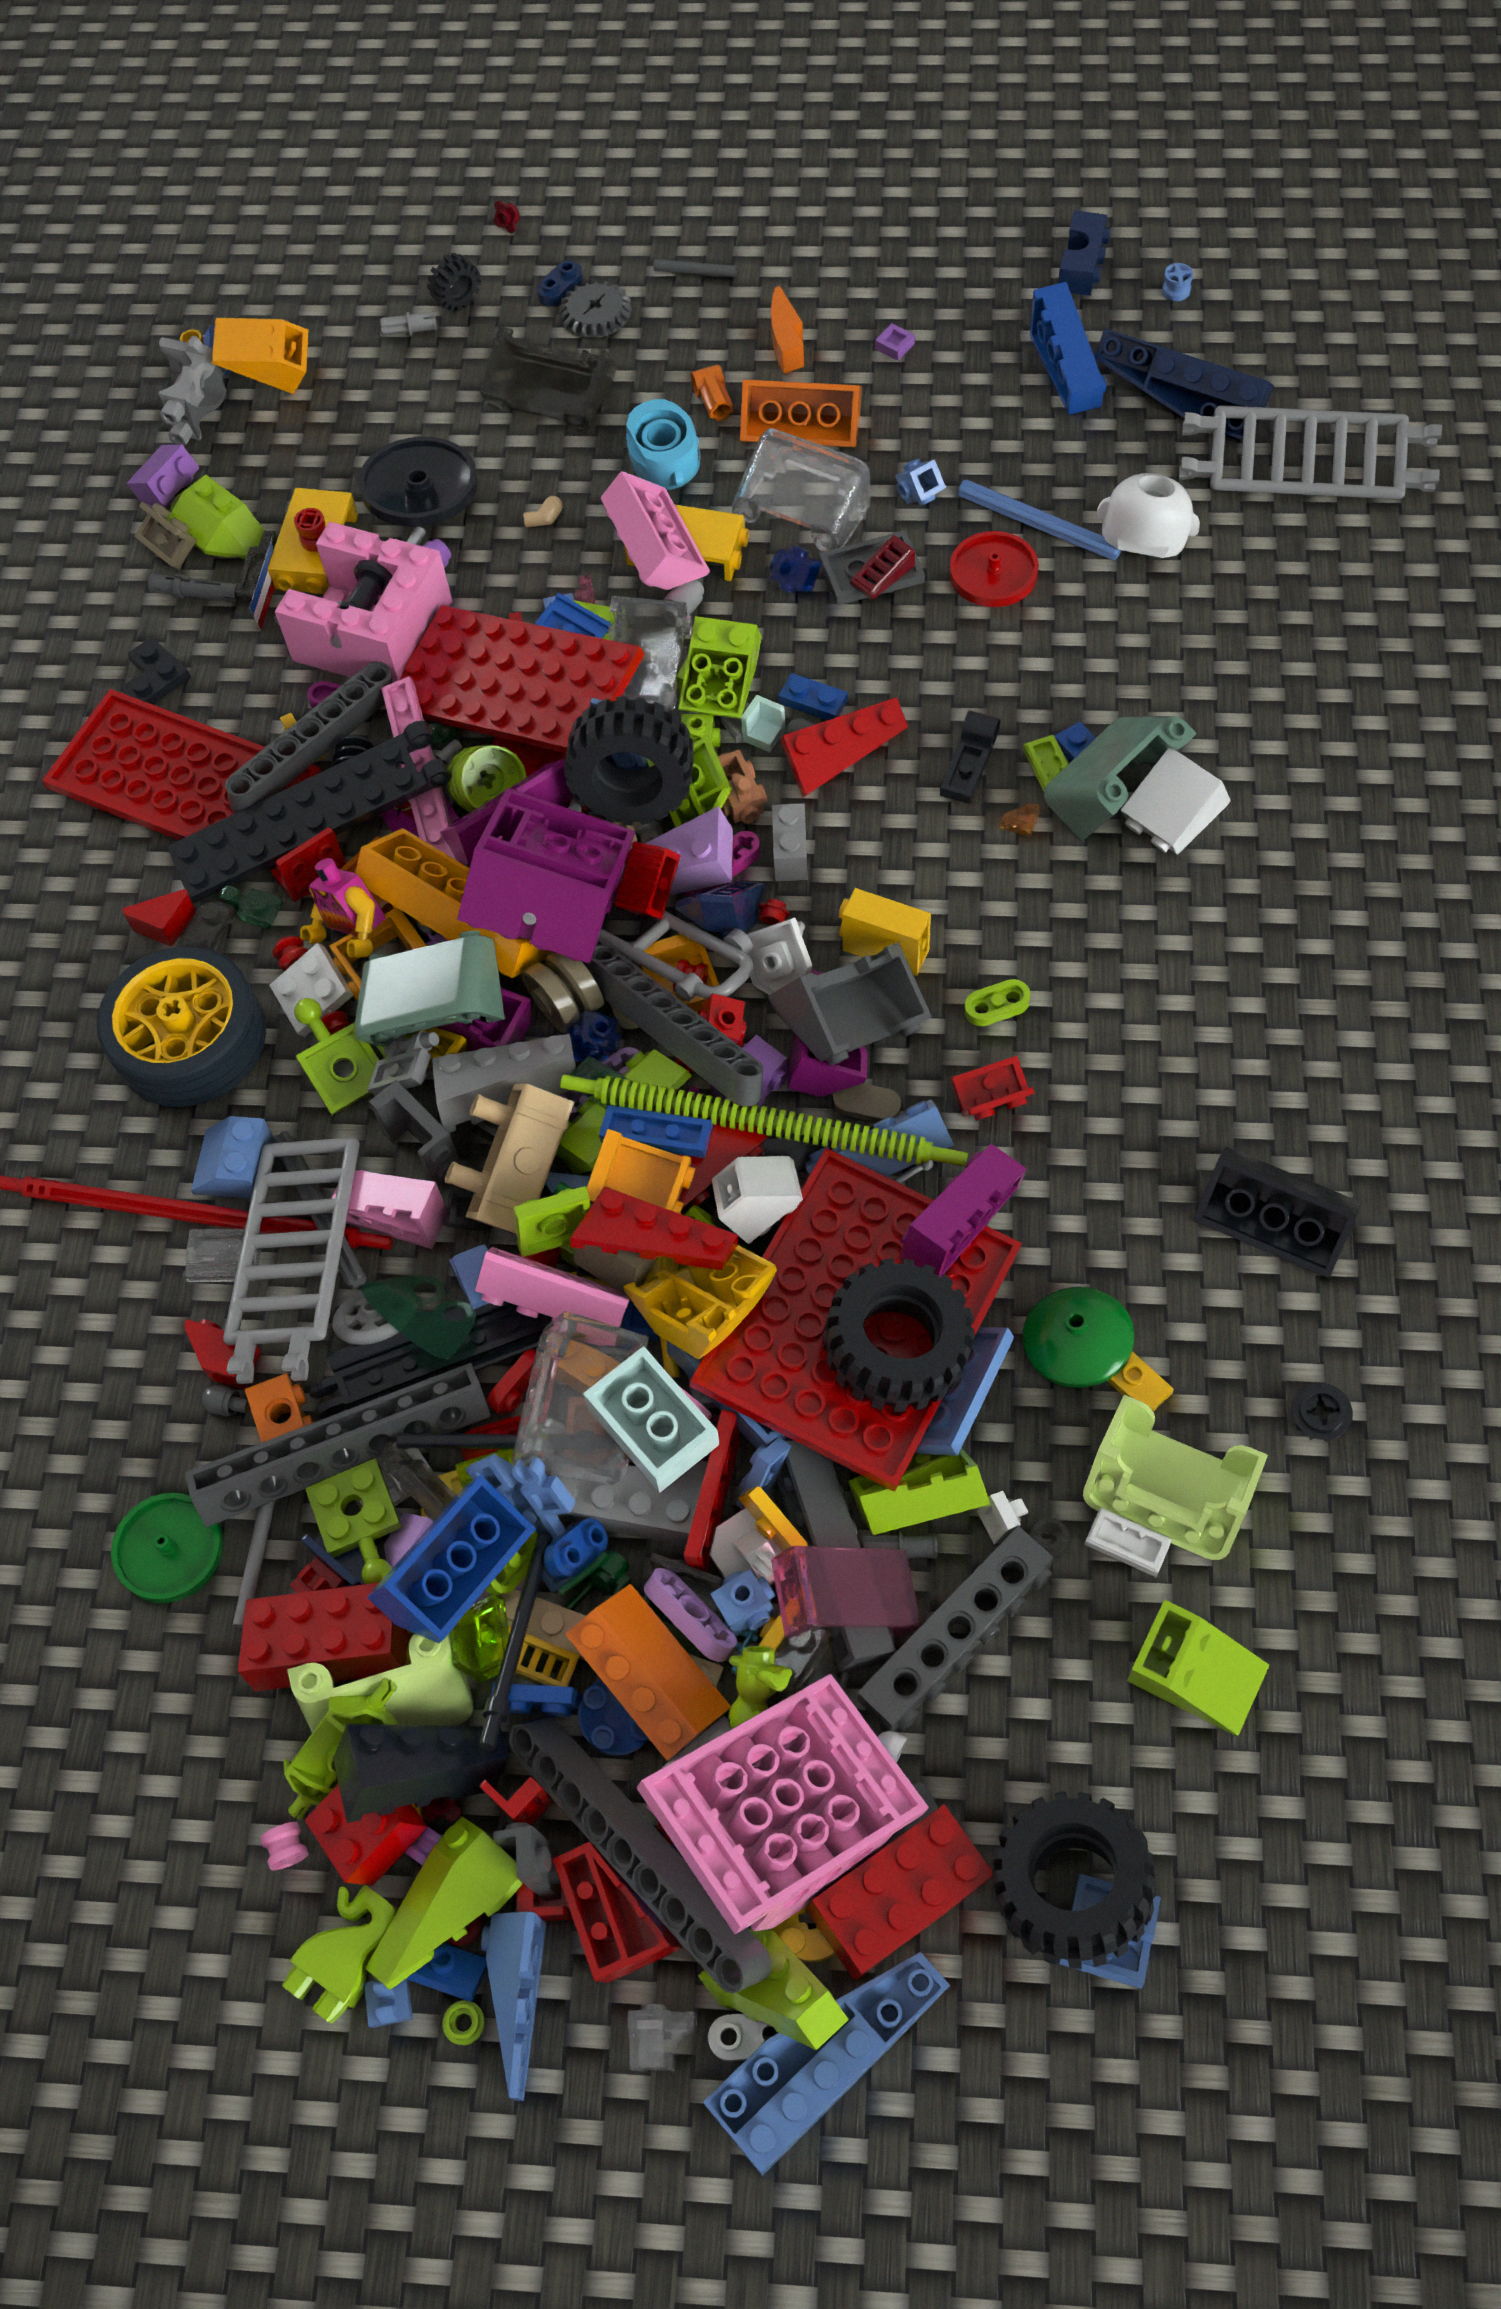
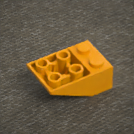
[212,318,308,394]

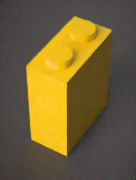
[839,888,931,976]

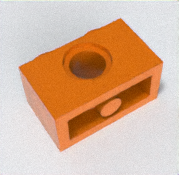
[245,1373,314,1443]

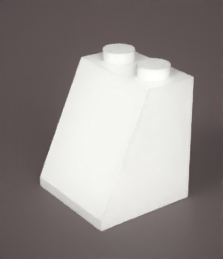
[1121,748,1231,855]

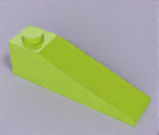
[365,1817,523,1990]

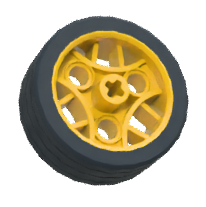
[97,946,266,1107]

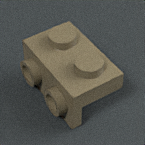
[135,501,197,570]

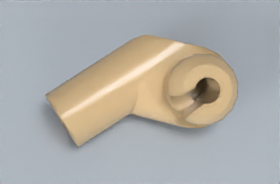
[523,496,563,528]

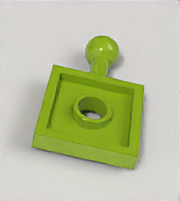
[294,998,379,1116]
[305,1458,403,1584]

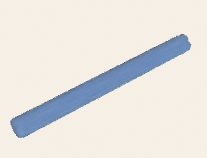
[958,479,1121,561]

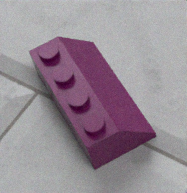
[440,759,574,865]

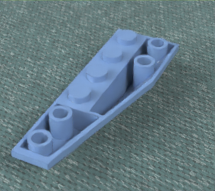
[703,1952,950,2176]

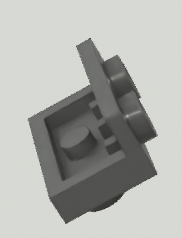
[493,1822,561,1901]

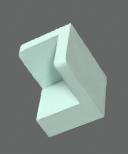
[741,695,786,752]

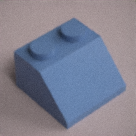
[191,1116,273,1199]

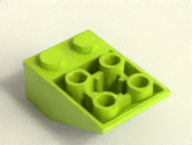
[678,616,762,719]
[1127,1599,1269,1737]

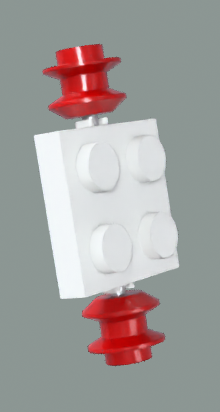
[270,936,354,1037]

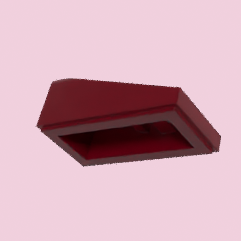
[850,535,915,600]

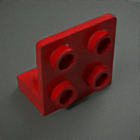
[271,827,346,902]

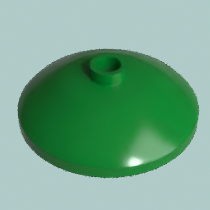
[1022,1287,1134,1388]

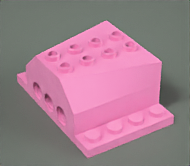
[637,1674,929,1935]

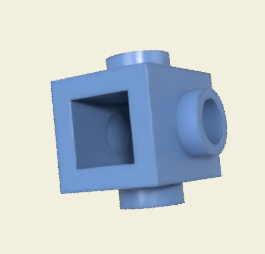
[895,458,946,506]
[710,1569,775,1636]

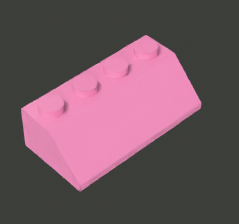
[601,471,710,590]
[475,1247,629,1342]

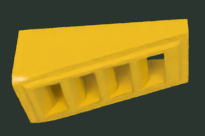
[492,1625,580,1687]

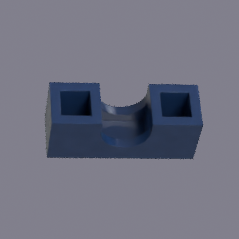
[1058,210,1111,296]

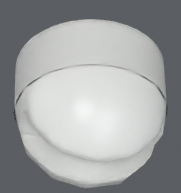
[878,1731,908,1763]

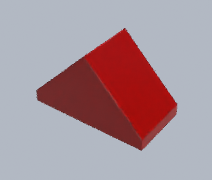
[122,889,196,947]

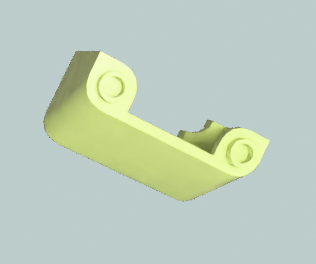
[1083,1395,1268,1560]
[288,1632,474,1733]

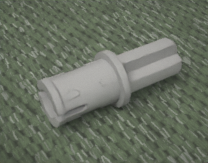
[380,311,437,336]

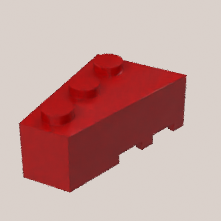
[553,1842,683,1983]

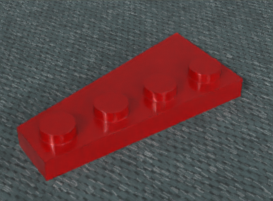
[780,697,908,798]
[570,1186,738,1271]

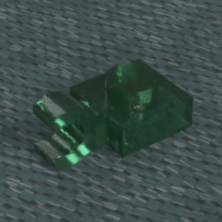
[219,885,283,929]

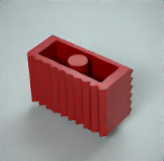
[614,841,681,920]

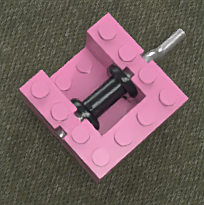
[275,521,452,683]

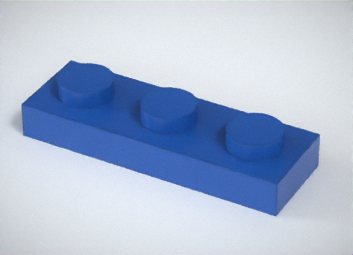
[599,1105,713,1158]

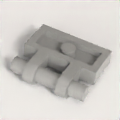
[367,1031,439,1096]

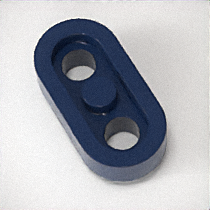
[537,261,583,306]

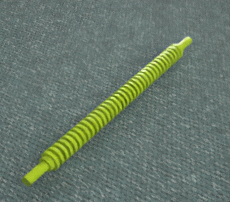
[560,1074,968,1167]

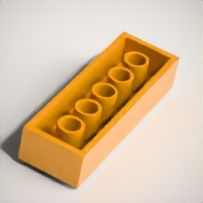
[355,828,551,978]

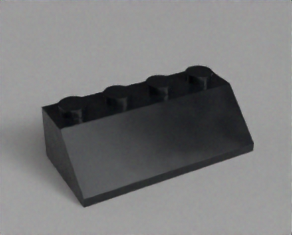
[1193,1146,1362,1278]

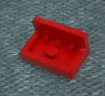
[950,1055,1034,1121]

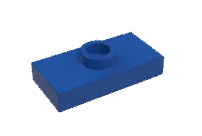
[406,1943,488,2002]

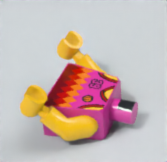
[300,858,386,958]

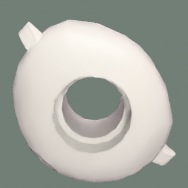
[1096,473,1200,558]

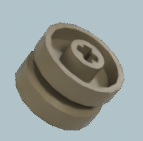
[521,951,604,1033]

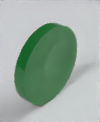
[111,1493,224,1603]

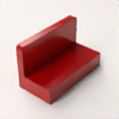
[479,1776,553,1825]

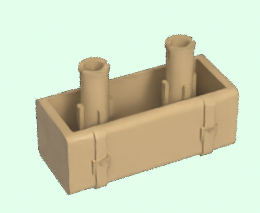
[445,1083,574,1235]

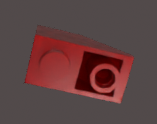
[183,1319,261,1390]

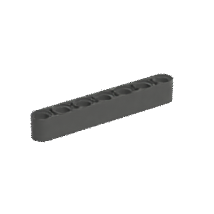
[225,662,392,813]

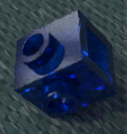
[770,545,822,593]
[569,1011,620,1065]

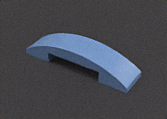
[465,1454,572,1592]

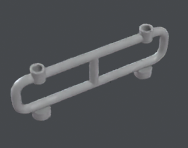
[599,871,753,1002]

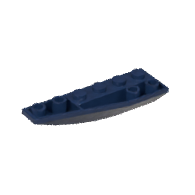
[1094,328,1274,440]

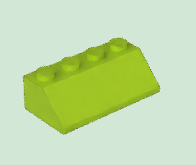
[556,1049,692,1175]

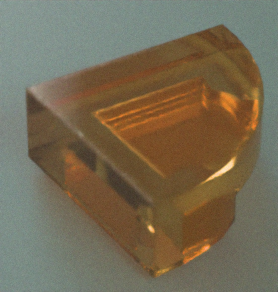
[1000,803,1041,837]

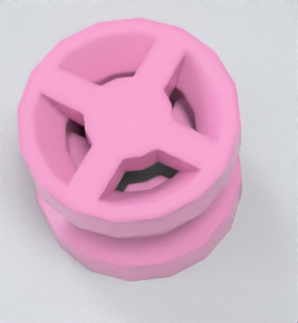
[260,1822,309,1871]

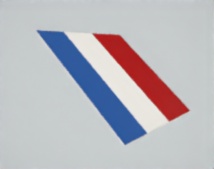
[249,539,275,631]

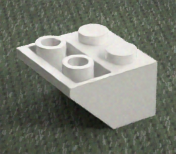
[712,1156,803,1244]

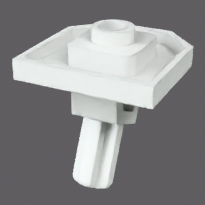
[746,918,813,995]
[709,1508,803,1585]

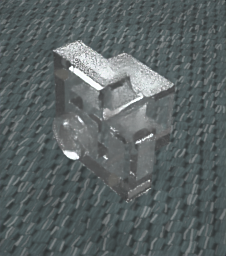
[628,2004,697,2071]

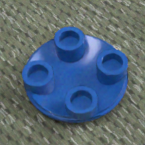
[578,1679,649,1756]

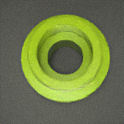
[443,2000,485,2046]

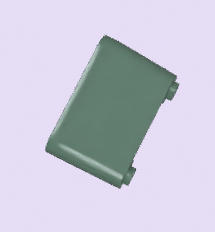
[1044,716,1197,841]
[354,931,505,1047]

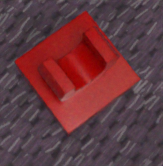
[289,1557,346,1593]

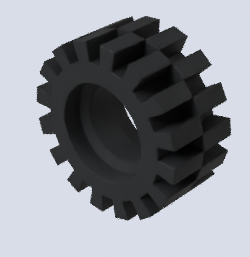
[427,253,481,312]

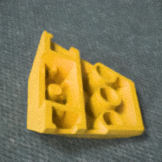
[623,1245,777,1360]

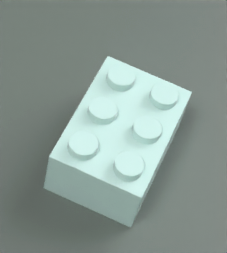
[583,1346,719,1493]

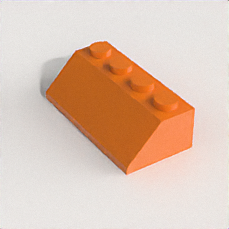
[740,380,862,447]
[565,1584,731,1761]

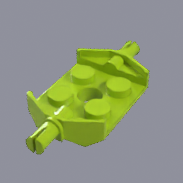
[283,1678,400,1819]

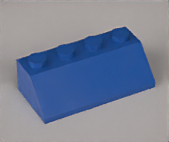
[367,1475,537,1643]

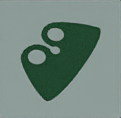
[361,1275,476,1360]

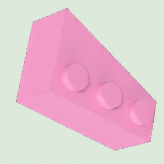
[331,1170,447,1249]

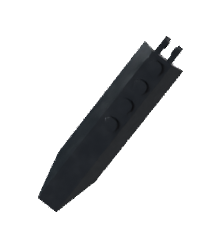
[308,1301,581,1419]

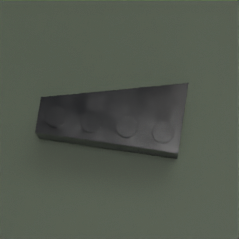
[333,1724,509,1823]

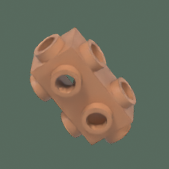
[718,749,767,824]

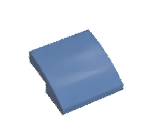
[1059,1873,1161,1989]

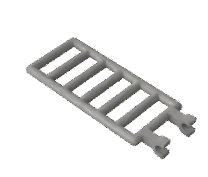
[223,1137,360,1384]

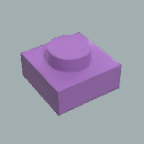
[875,323,915,361]

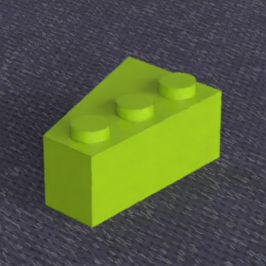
[848,1448,990,1535]
[698,1927,849,2050]

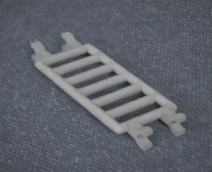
[1179,405,1442,499]

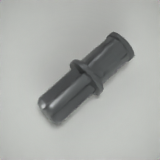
[861,1531,938,1562]

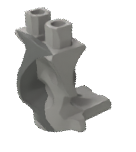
[159,336,227,446]

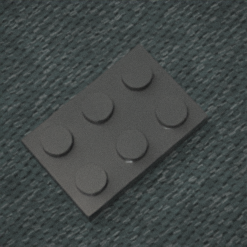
[819,530,925,606]

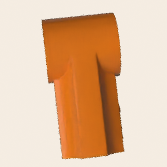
[690,364,733,422]

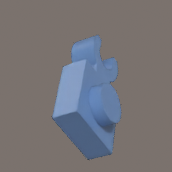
[512,1457,576,1517]

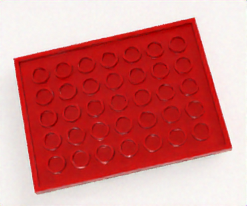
[689,1148,1022,1492]

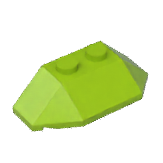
[168,475,271,560]
[645,727,732,827]

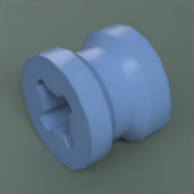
[1162,263,1193,301]

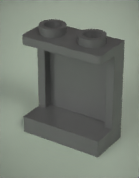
[369,1080,461,1185]

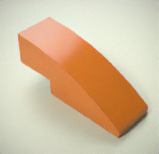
[771,286,804,374]

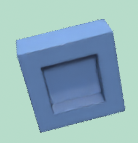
[364,1979,413,2028]

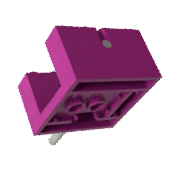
[457,788,635,963]

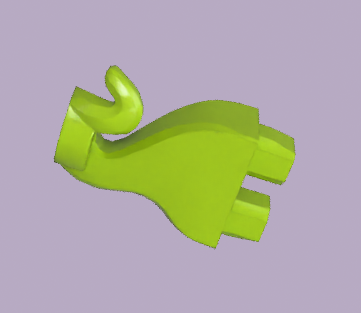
[282,1885,398,2024]

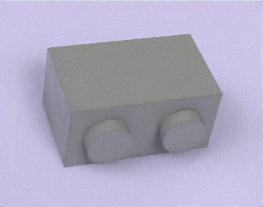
[772,803,808,882]

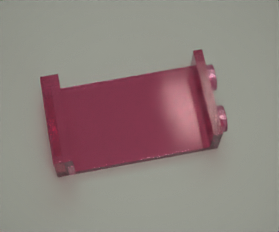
[771,1546,921,1637]

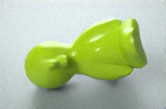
[728,1646,792,1729]

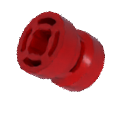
[294,508,326,552]

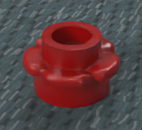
[758,898,790,925]

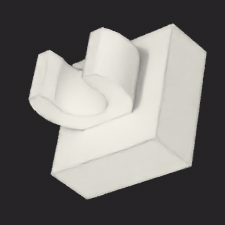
[977,1491,1028,1545]

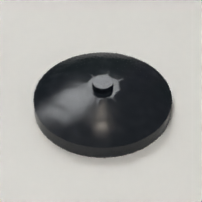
[358,436,478,527]

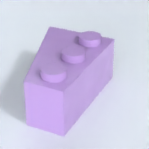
[625,806,733,895]

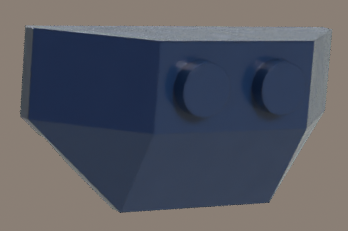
[675,881,765,938]

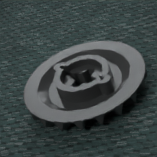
[559,280,632,338]

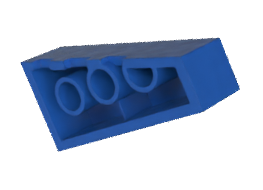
[1030,282,1106,415]

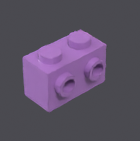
[126,444,199,507]

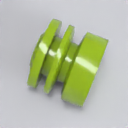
[447,745,527,812]

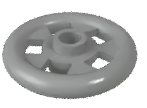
[332,1285,417,1345]

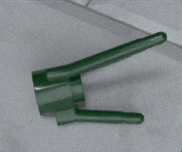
[558,1550,631,1611]

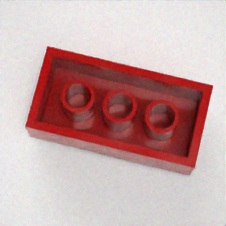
[238,1582,408,1691]
[806,1804,993,1982]

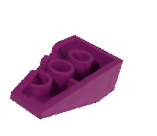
[787,969,868,1097]

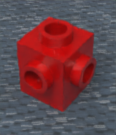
[697,993,746,1043]

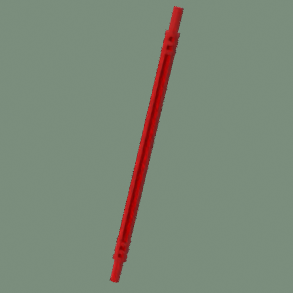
[0,1175,393,1250]

